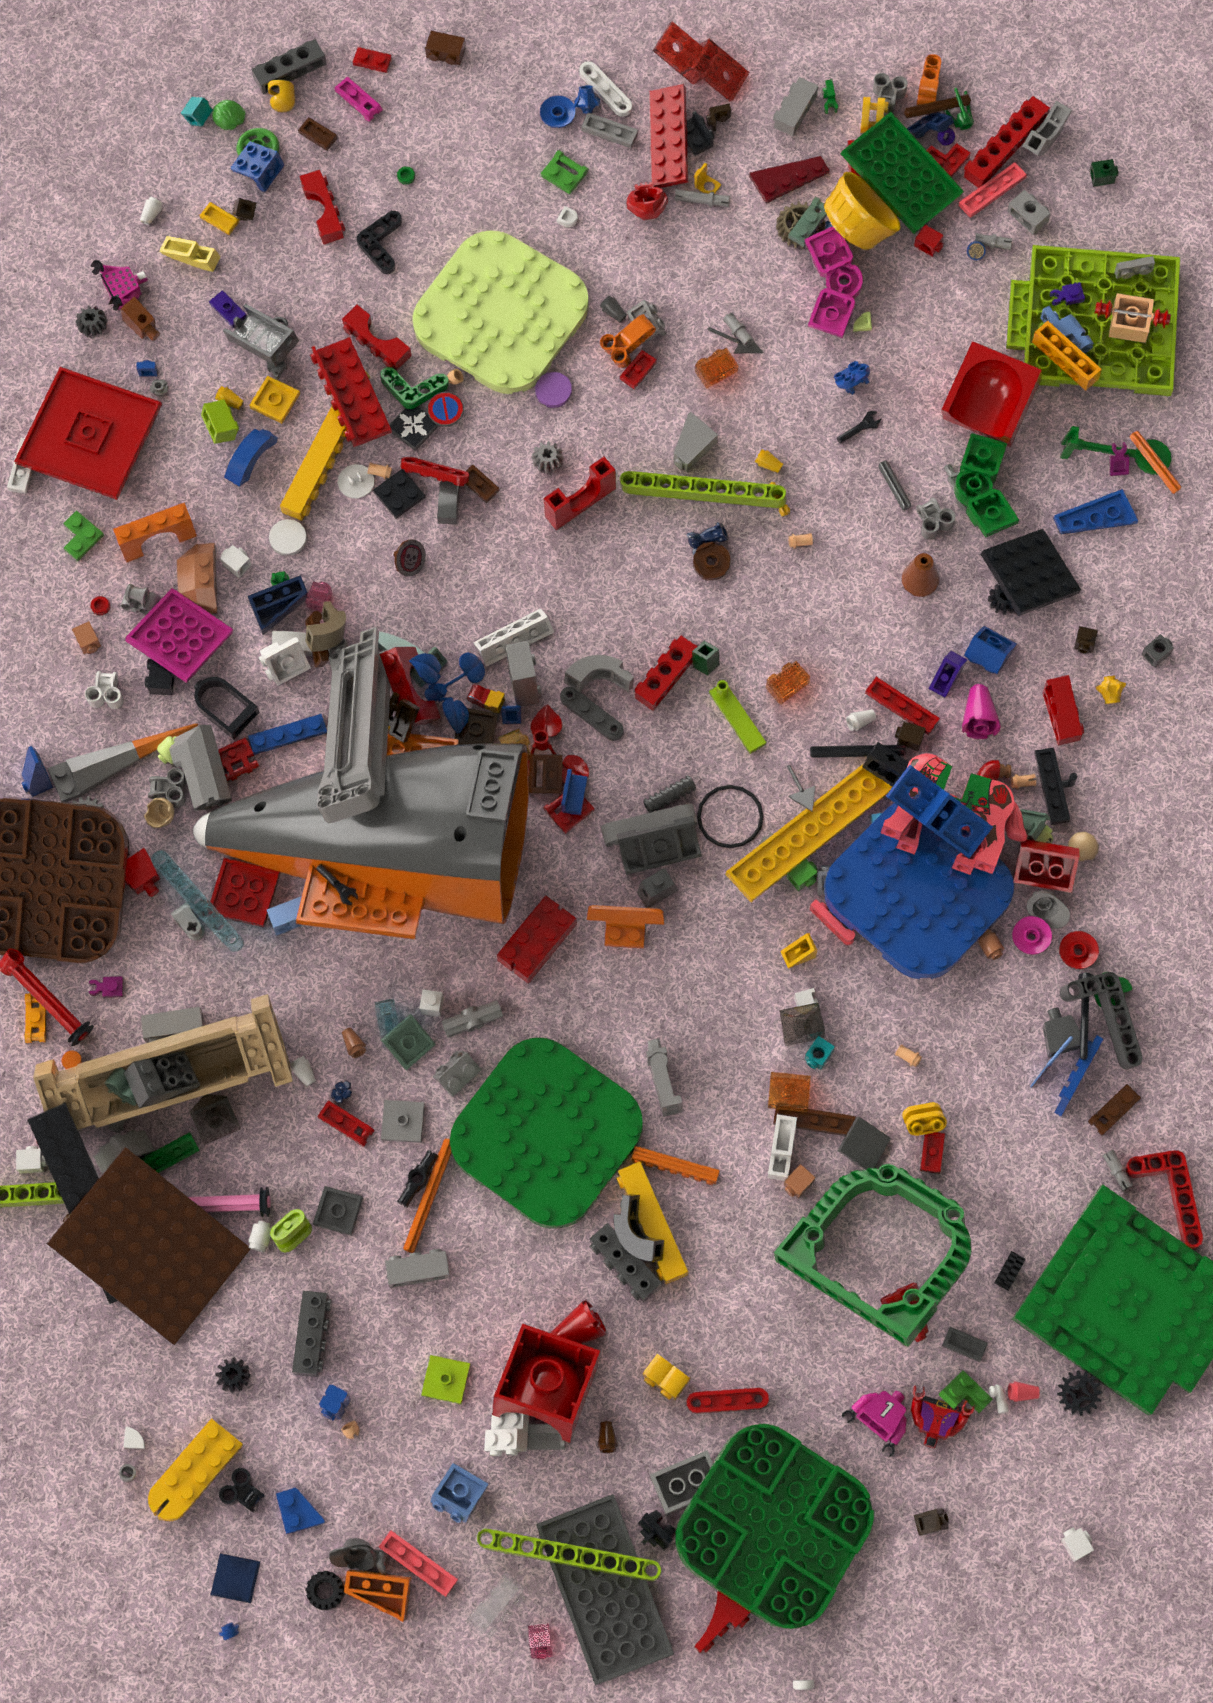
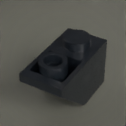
[145,658,175,695]

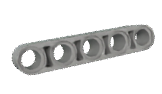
[601,804,698,847]

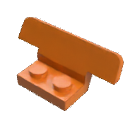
[587,905,665,948]

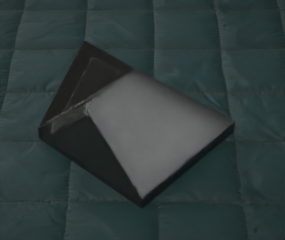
[779,1003,825,1046]
[189,1094,241,1145]

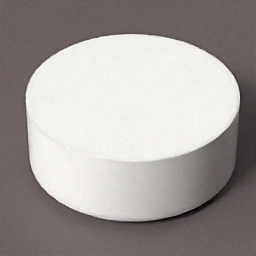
[793,1680,814,1690]

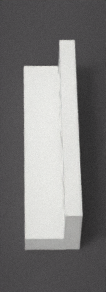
[473,609,554,666]

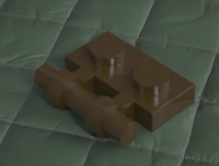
[388,692,420,743]

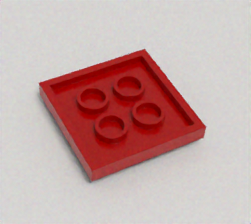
[207,858,281,928]

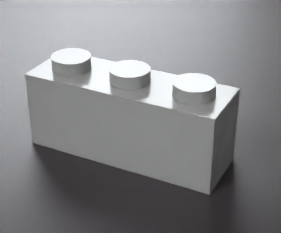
[773,77,818,136]
[141,1007,204,1043]
[385,1249,450,1288]

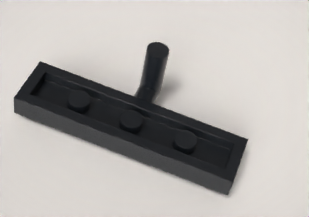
[1034,747,1078,825]

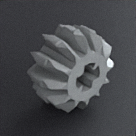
[532,441,564,474]

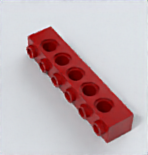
[964,96,1050,188]

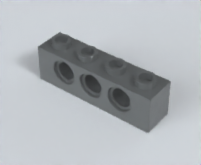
[251,39,326,94]

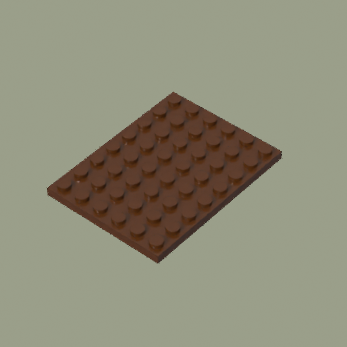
[46,1147,250,1345]

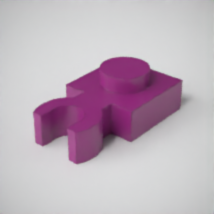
[1109,442,1129,476]
[89,976,123,998]

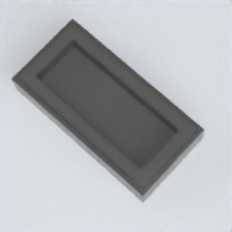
[942,1327,988,1362]

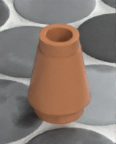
[342,1028,366,1058]

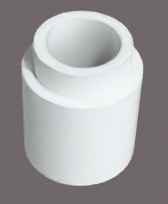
[248,1221,271,1252]

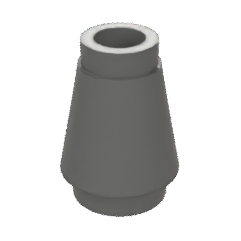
[600,295,627,323]

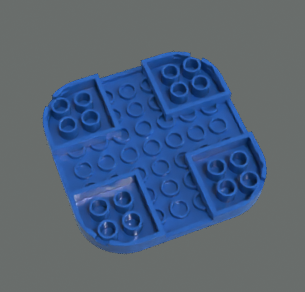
[824,803,1014,980]

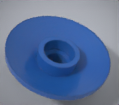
[540,95,576,128]

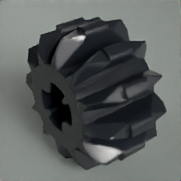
[988,584,1014,615]
[215,1357,251,1393]

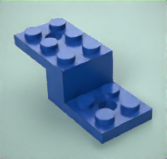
[886,764,993,858]

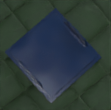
[210,1553,260,1603]

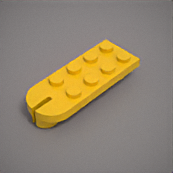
[148,1418,243,1522]

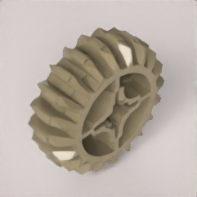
[776,201,826,250]

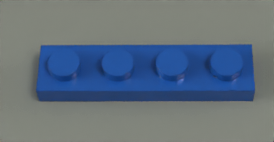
[248,714,327,755]

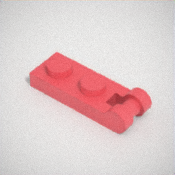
[810,899,855,945]

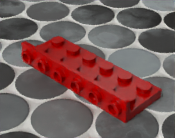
[310,337,392,447]

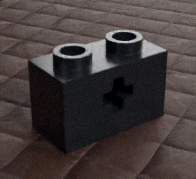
[862,742,909,787]

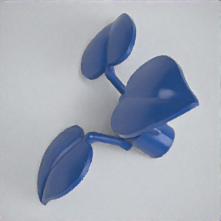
[409,652,485,734]

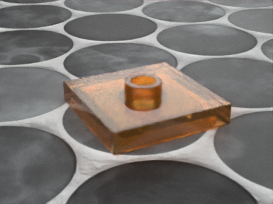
[768,1072,811,1112]

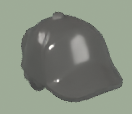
[329,1538,387,1575]

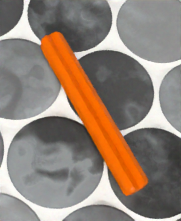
[1130,431,1182,494]

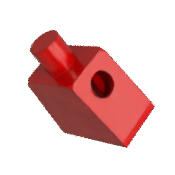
[125,848,160,897]

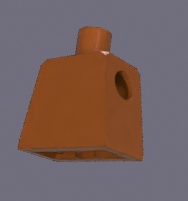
[121,296,160,341]

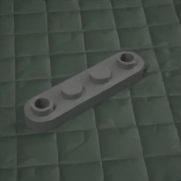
[560,687,624,741]

